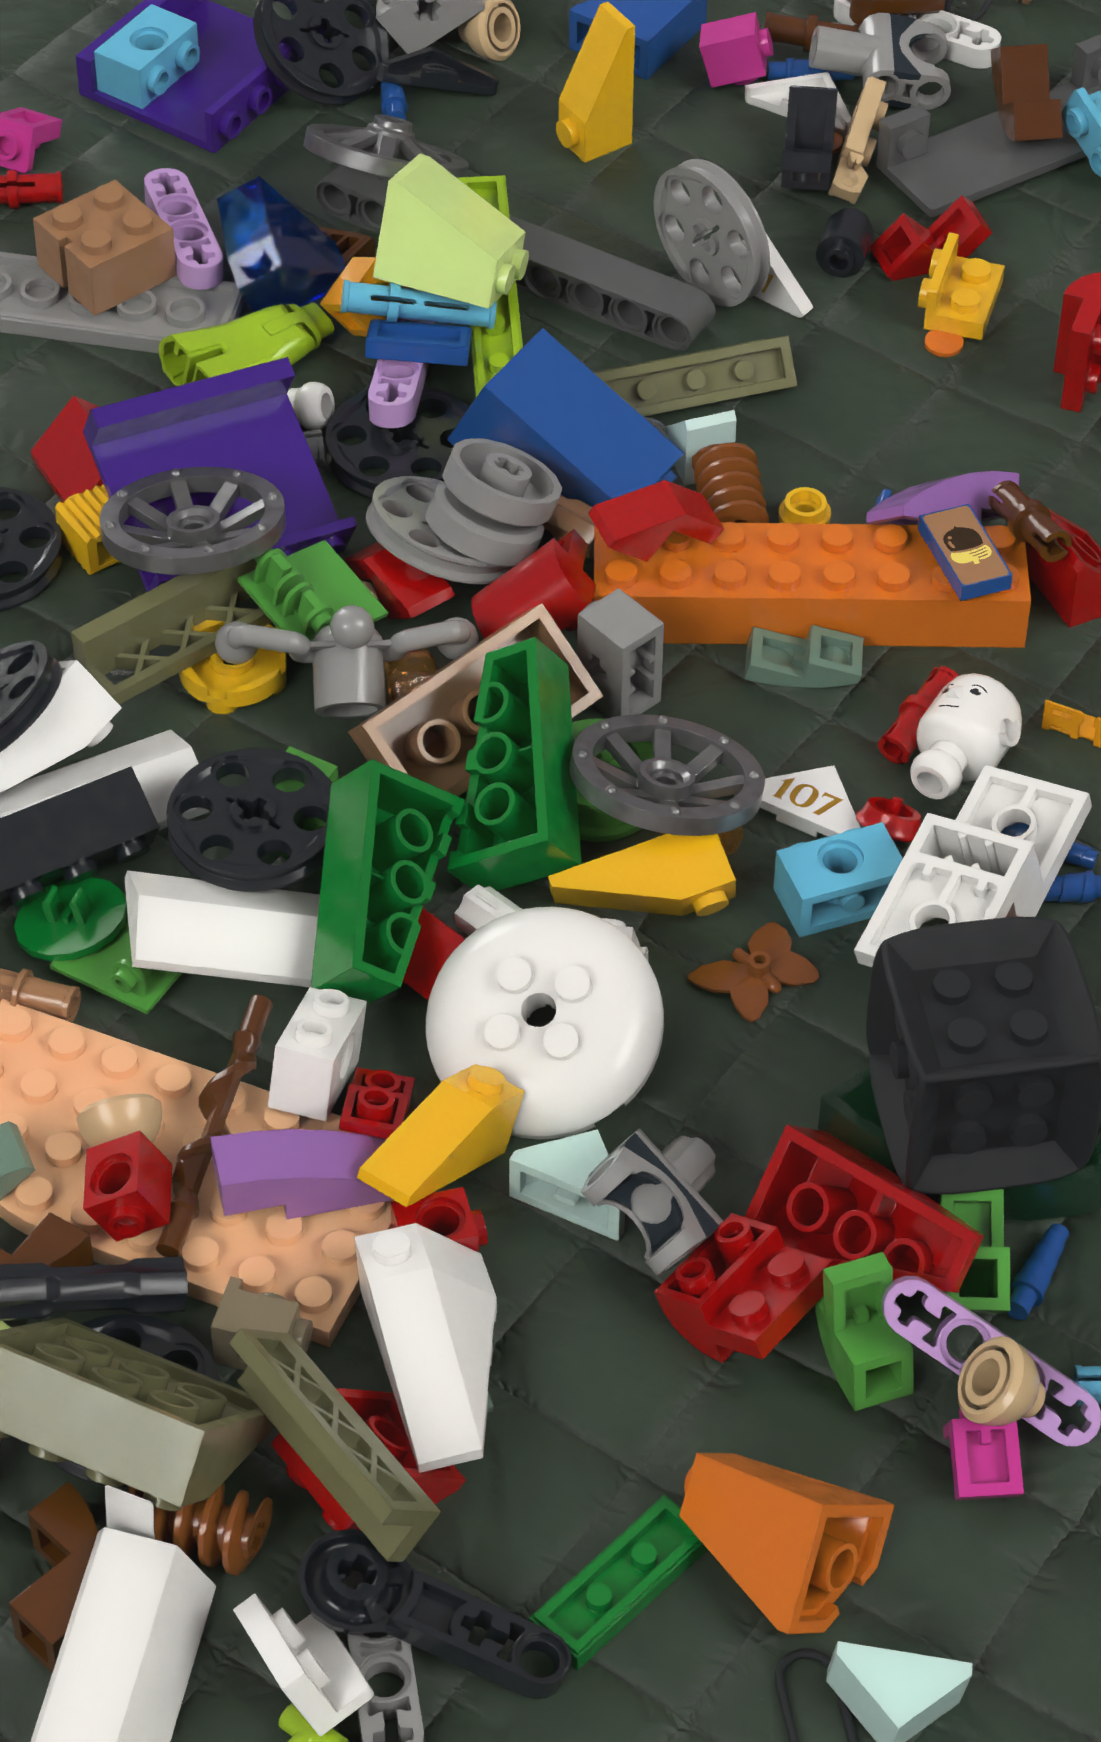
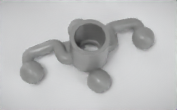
[214,605,479,719]

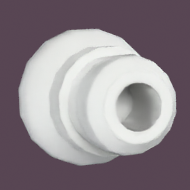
[287,382,335,430]

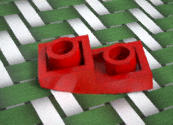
[339,1067,415,1139]

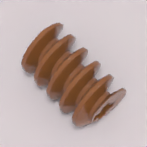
[692,442,769,523]
[128,1483,273,1576]

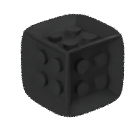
[866,917,1101,1195]

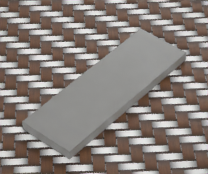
[0,252,247,354]

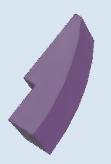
[866,471,1019,525]
[210,1129,393,1220]

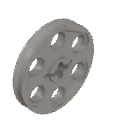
[653,159,770,307]
[366,476,514,584]

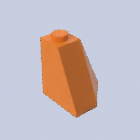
[679,1453,895,1634]

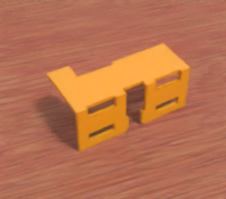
[1041,700,1101,748]

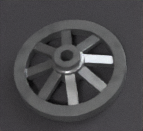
[303,115,469,179]
[100,467,286,575]
[569,714,765,836]

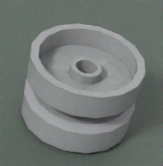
[425,438,562,567]

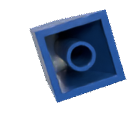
[447,328,684,507]

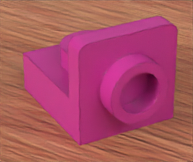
[0,107,62,173]
[943,1409,1024,1500]

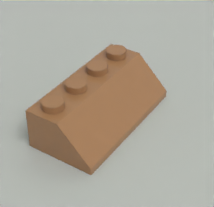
[348,603,603,796]

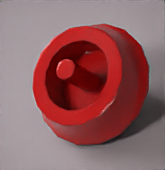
[855,796,921,842]

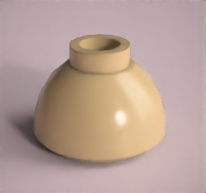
[458,0,521,61]
[76,1094,162,1147]
[958,1336,1046,1426]

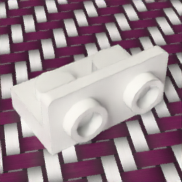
[233,1593,374,1737]

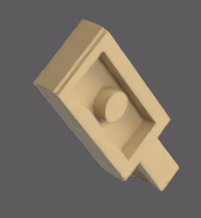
[828,76,888,204]

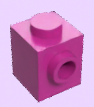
[699,12,774,88]

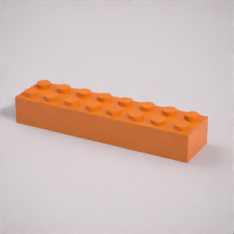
[593,522,1031,648]

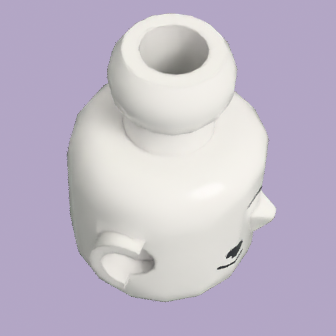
[910,673,1022,800]

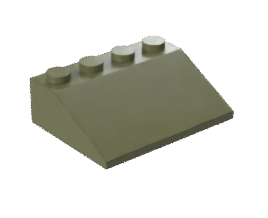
[0,1317,275,1511]

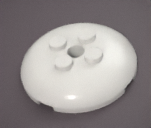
[426,907,664,1140]

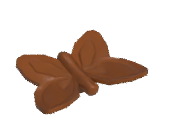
[687,922,819,1023]

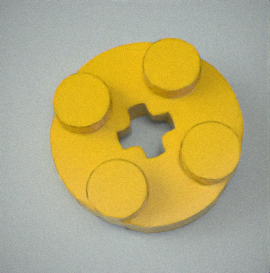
[179,620,288,714]

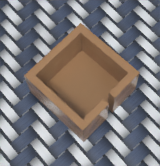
[33,180,177,316]

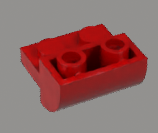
[1053,272,1101,413]
[471,529,596,639]
[654,1213,834,1363]

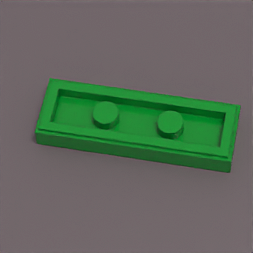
[529,1494,708,1671]

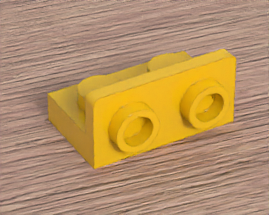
[918,232,1005,340]

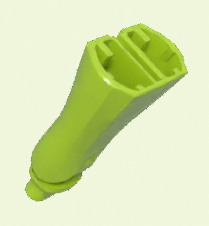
[159,302,334,386]

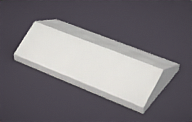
[0,729,210,830]
[124,870,320,987]
[30,1527,216,1742]

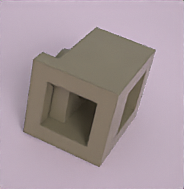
[211,1276,313,1370]

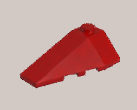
[745,1124,984,1293]

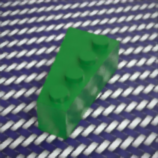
[447,637,582,891]
[311,759,465,1006]

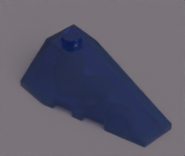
[217,176,346,312]

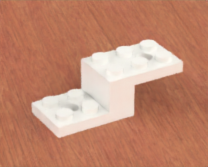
[854,765,1092,967]

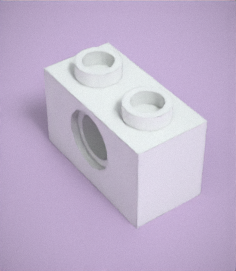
[268,987,367,1122]

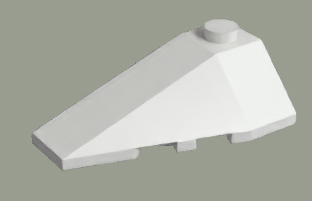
[0,660,122,793]
[354,1223,497,1473]

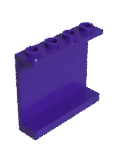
[75,0,327,154]
[83,357,357,592]

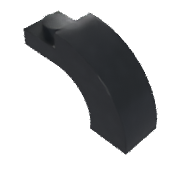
[781,85,838,191]

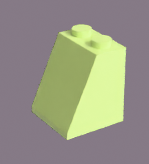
[373,154,529,309]

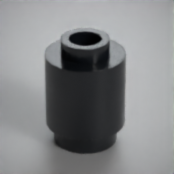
[816,208,873,278]

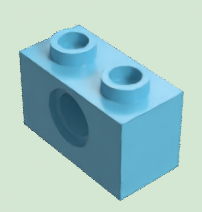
[94,4,200,109]
[773,822,903,938]

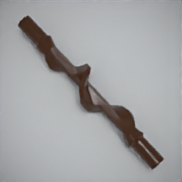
[156,995,273,1257]

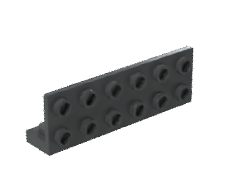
[876,34,1101,217]

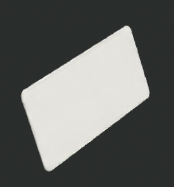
[105,1485,155,1540]

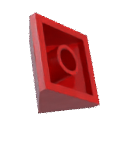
[31,395,103,503]
[1025,498,1101,628]

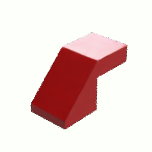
[870,195,993,281]
[588,480,724,562]
[343,542,455,619]

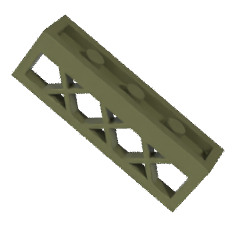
[593,335,797,416]
[71,559,272,705]
[229,1328,441,1562]

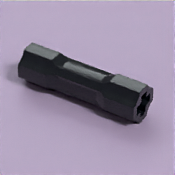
[0,1256,188,1321]

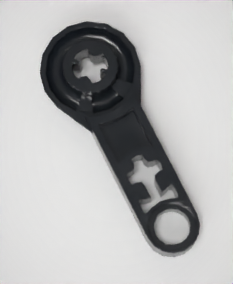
[298,1529,572,1699]

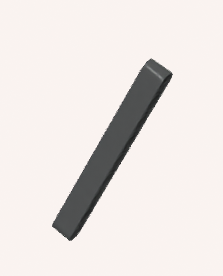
[314,164,716,352]

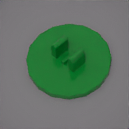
[14,876,128,962]

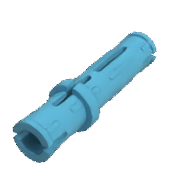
[341,280,497,329]

